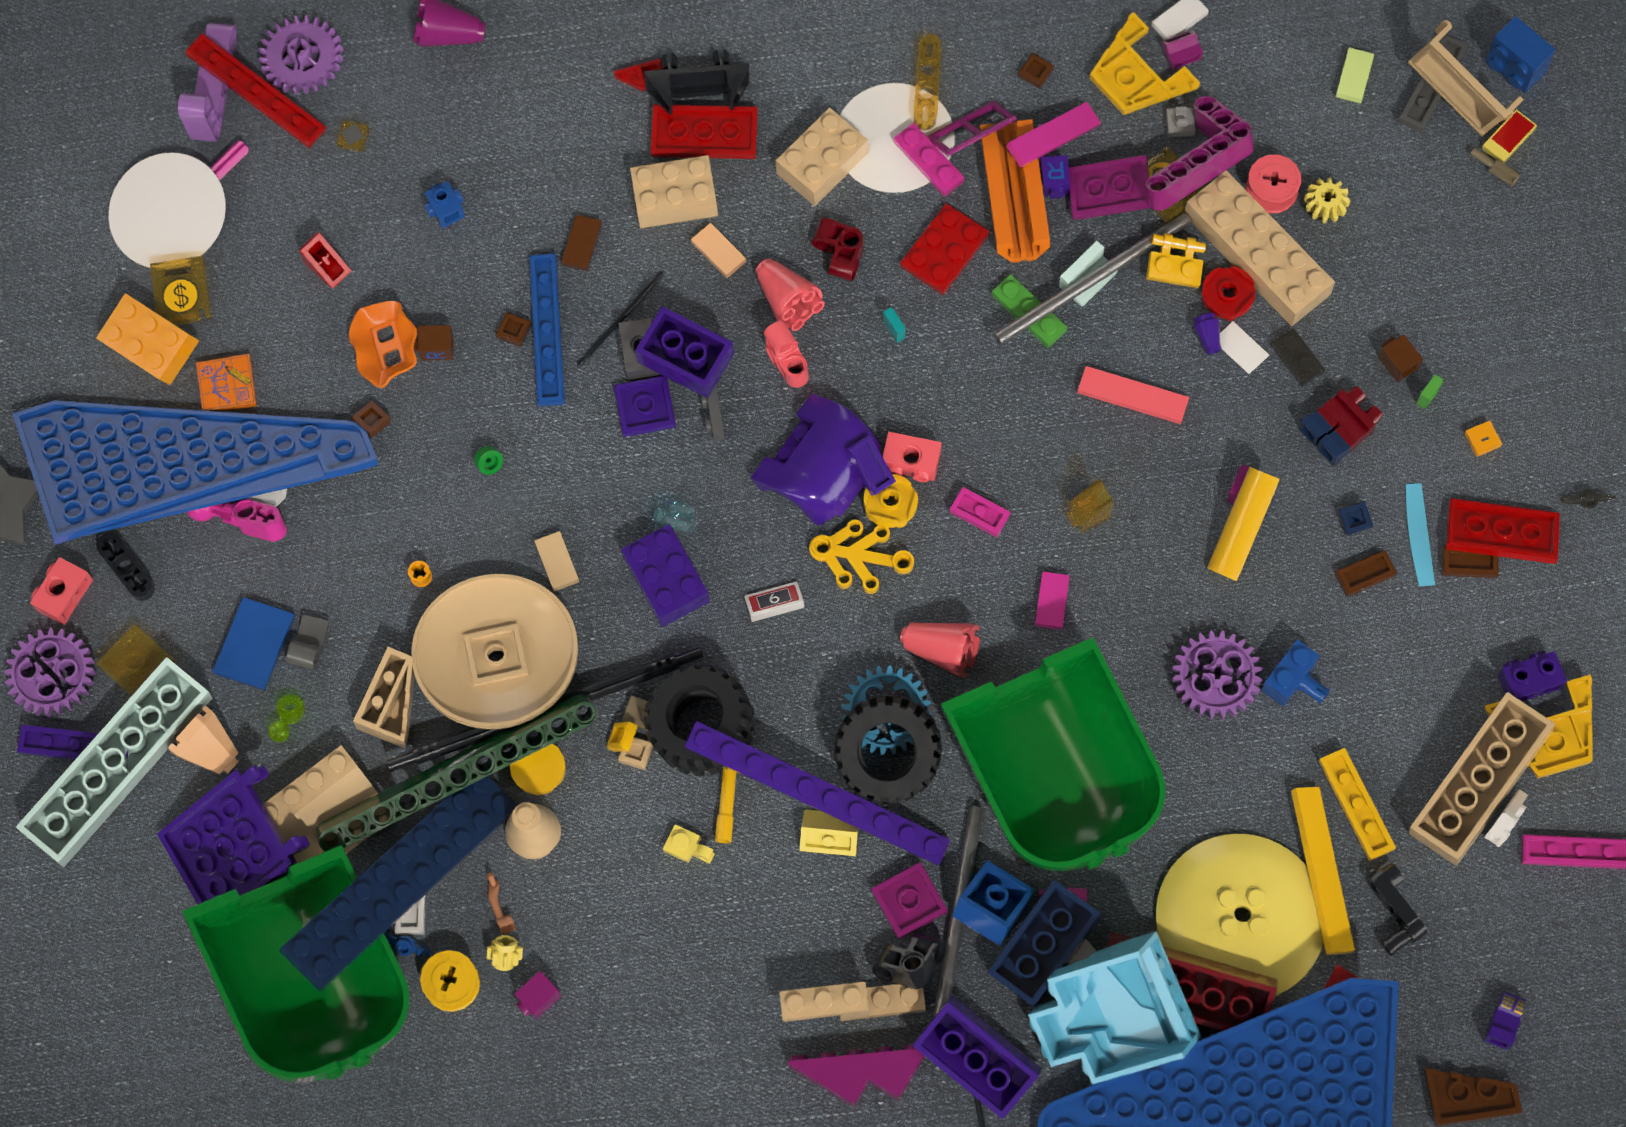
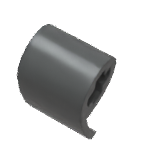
[286,615,329,670]

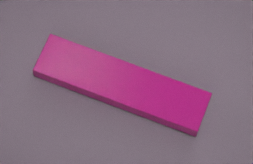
[1006,102,1101,168]
[1522,834,1626,869]

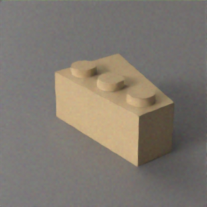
[353,647,415,750]

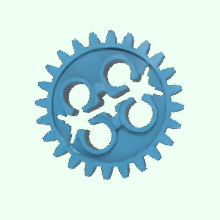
[841,665,932,756]

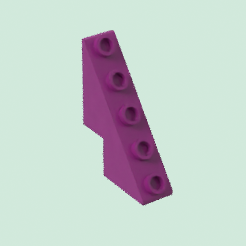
[788,1044,925,1108]

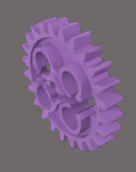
[4,628,96,717]
[1172,630,1263,720]

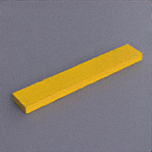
[1291,787,1355,955]

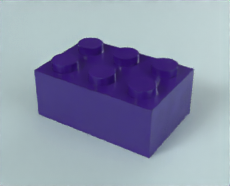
[635,306,734,399]
[621,524,710,627]

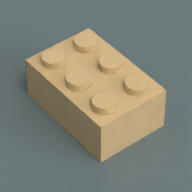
[776,108,869,206]
[630,155,718,228]

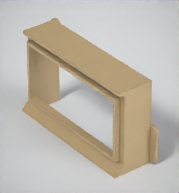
[1408,20,1524,136]

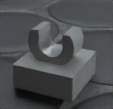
[1166,106,1195,137]

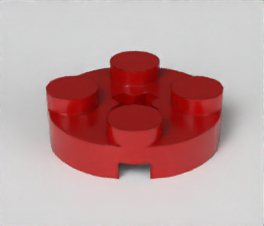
[1201,266,1255,321]

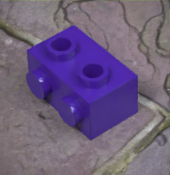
[1498,651,1567,702]

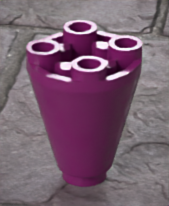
[413,0,486,47]

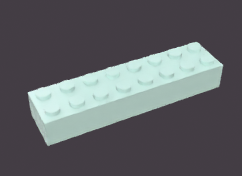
[16,657,213,868]

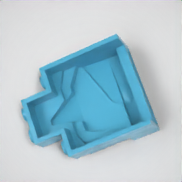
[1029,931,1201,1084]

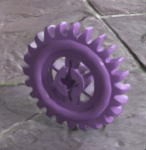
[258,15,344,95]

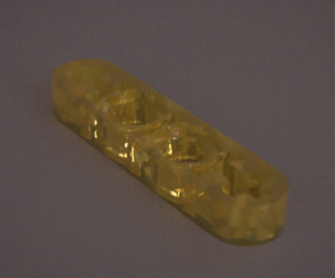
[913,34,942,131]

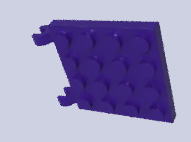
[157,765,311,905]

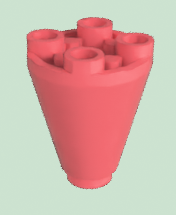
[756,259,825,331]

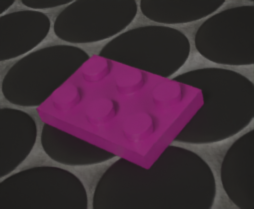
[1069,155,1150,220]

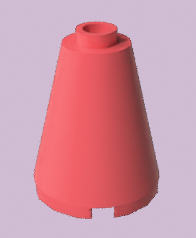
[900,622,980,679]

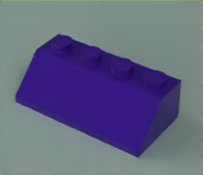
[913,995,1042,1119]

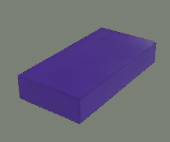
[845,434,896,496]

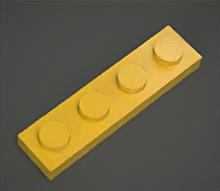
[1318,748,1396,861]

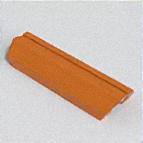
[979,119,1050,263]

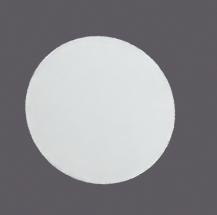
[840,83,955,193]
[109,153,226,269]

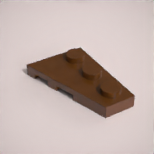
[1424,1068,1523,1127]

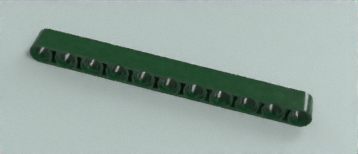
[315,694,597,852]

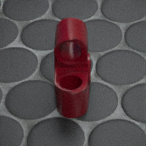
[811,218,864,282]

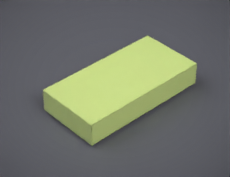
[1336,48,1374,103]

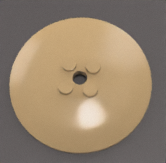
[411,574,578,729]

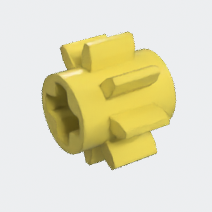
[487,935,523,971]

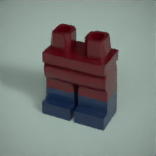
[1299,386,1383,467]

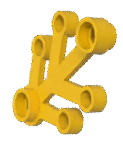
[809,519,914,594]

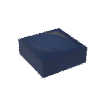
[1338,501,1374,536]

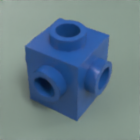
[424,181,465,229]

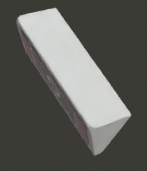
[744,581,804,622]

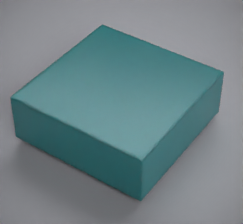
[883,307,906,343]

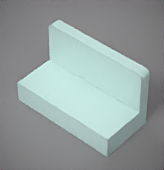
[1059,241,1117,306]

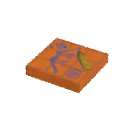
[196,354,257,412]

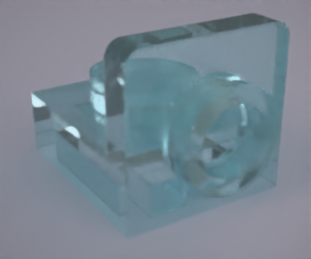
[652,498,696,534]

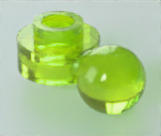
[268,694,305,743]

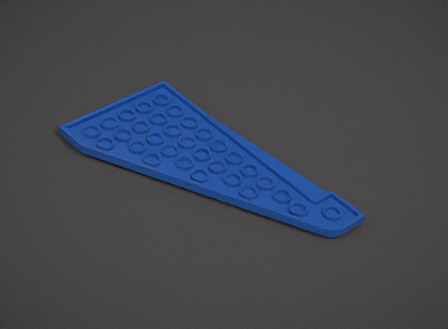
[1037,978,1399,1127]

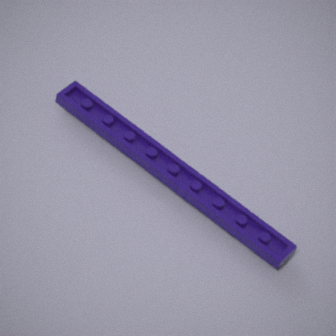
[684,721,950,865]

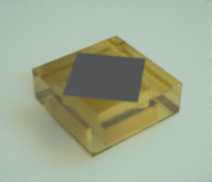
[337,120,370,152]

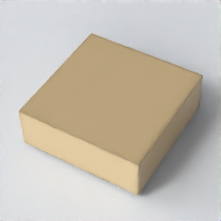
[618,737,653,770]

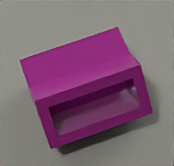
[1161,30,1203,70]

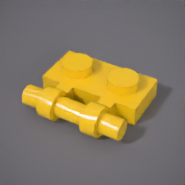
[1146,233,1206,288]

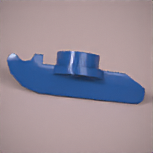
[384,932,431,957]

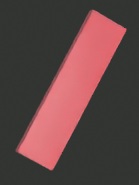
[1078,366,1189,424]

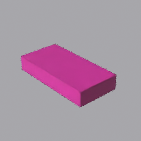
[1035,572,1070,630]

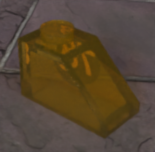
[1067,479,1113,534]

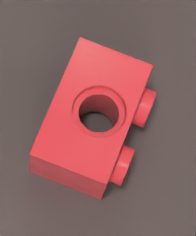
[883,432,942,482]
[30,557,93,625]

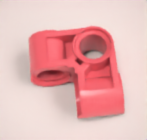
[764,321,809,388]

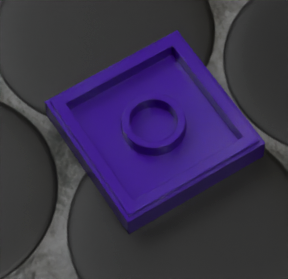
[614,376,676,437]

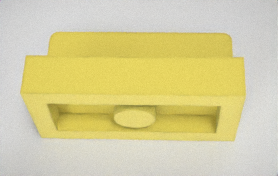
[800,810,858,856]

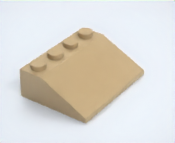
[263,745,387,863]

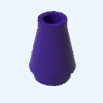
[1193,313,1222,355]

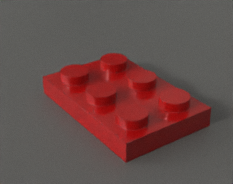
[900,204,989,295]

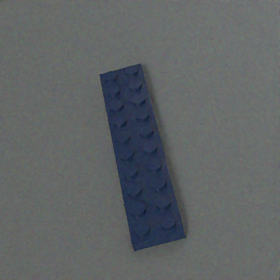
[279,776,518,992]

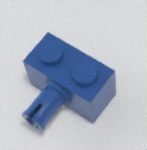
[1261,639,1330,707]

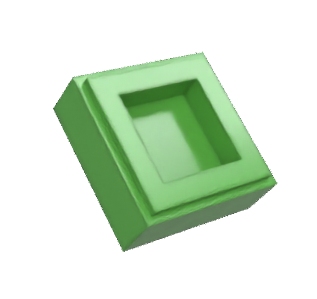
[1416,374,1443,409]

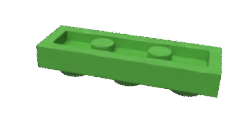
[991,274,1067,348]

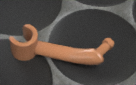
[487,873,516,935]

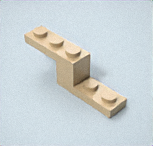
[779,982,926,1022]

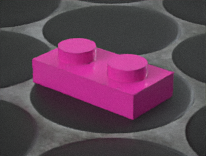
[949,487,1011,538]

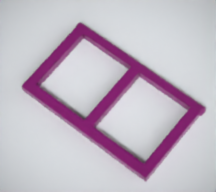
[927,100,1017,157]

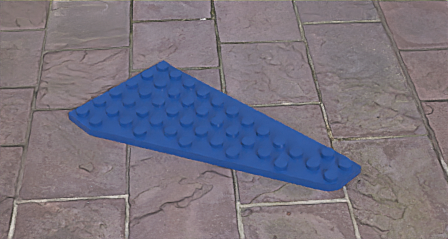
[12,400,378,545]

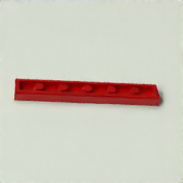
[185,33,326,149]

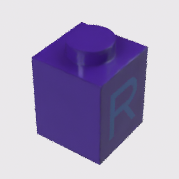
[1040,155,1070,199]

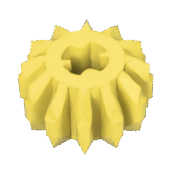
[1304,177,1350,224]

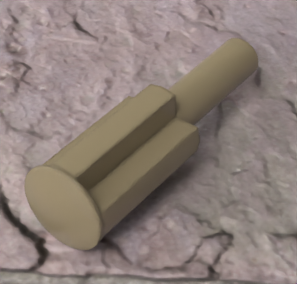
[1470,148,1521,187]

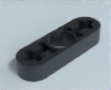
[96,533,155,601]

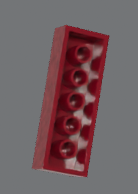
[1106,931,1278,1031]

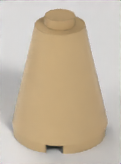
[505,803,561,859]

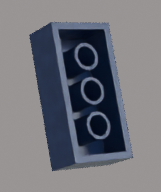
[987,879,1103,1007]

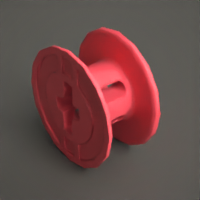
[1246,155,1301,213]

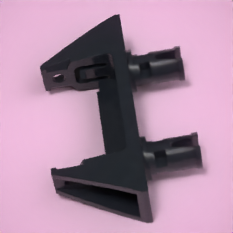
[645,49,749,115]

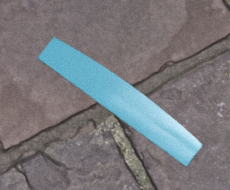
[1406,483,1435,586]

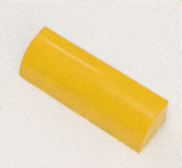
[1207,466,1280,581]

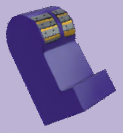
[1483,991,1526,1051]

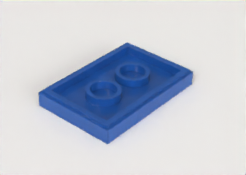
[213,597,295,691]

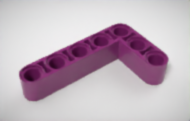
[1146,96,1254,211]

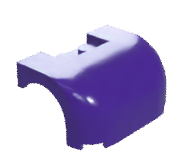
[751,393,881,525]

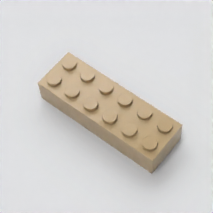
[1185,170,1335,327]
[1409,692,1555,866]

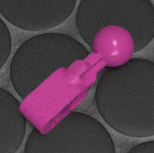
[186,499,287,542]

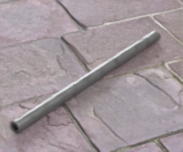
[993,212,1192,345]
[933,806,984,1018]

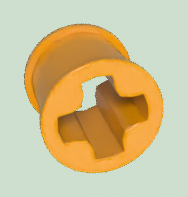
[408,561,432,587]

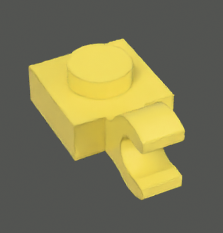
[663,825,715,864]

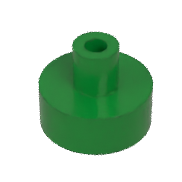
[474,446,503,475]

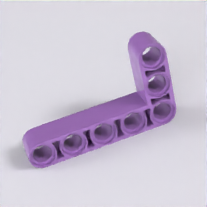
[178,23,237,142]

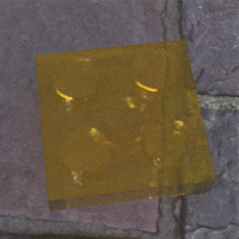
[96,624,176,696]

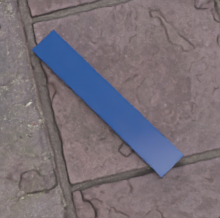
[529,253,565,407]

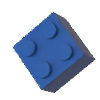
[1486,16,1556,93]
[952,860,1035,946]

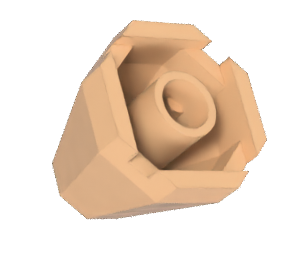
[168,706,239,775]

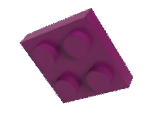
[871,862,948,940]

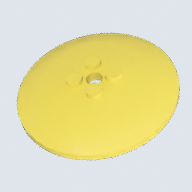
[1155,834,1323,996]

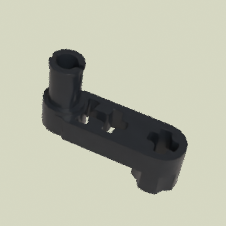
[1366,861,1427,956]

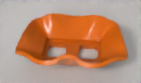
[348,301,417,388]

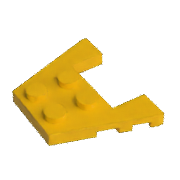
[1090,12,1200,115]
[1485,674,1593,779]

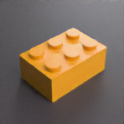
[96,293,199,385]

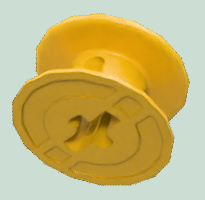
[420,950,480,1012]

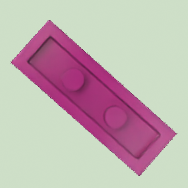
[893,123,965,197]

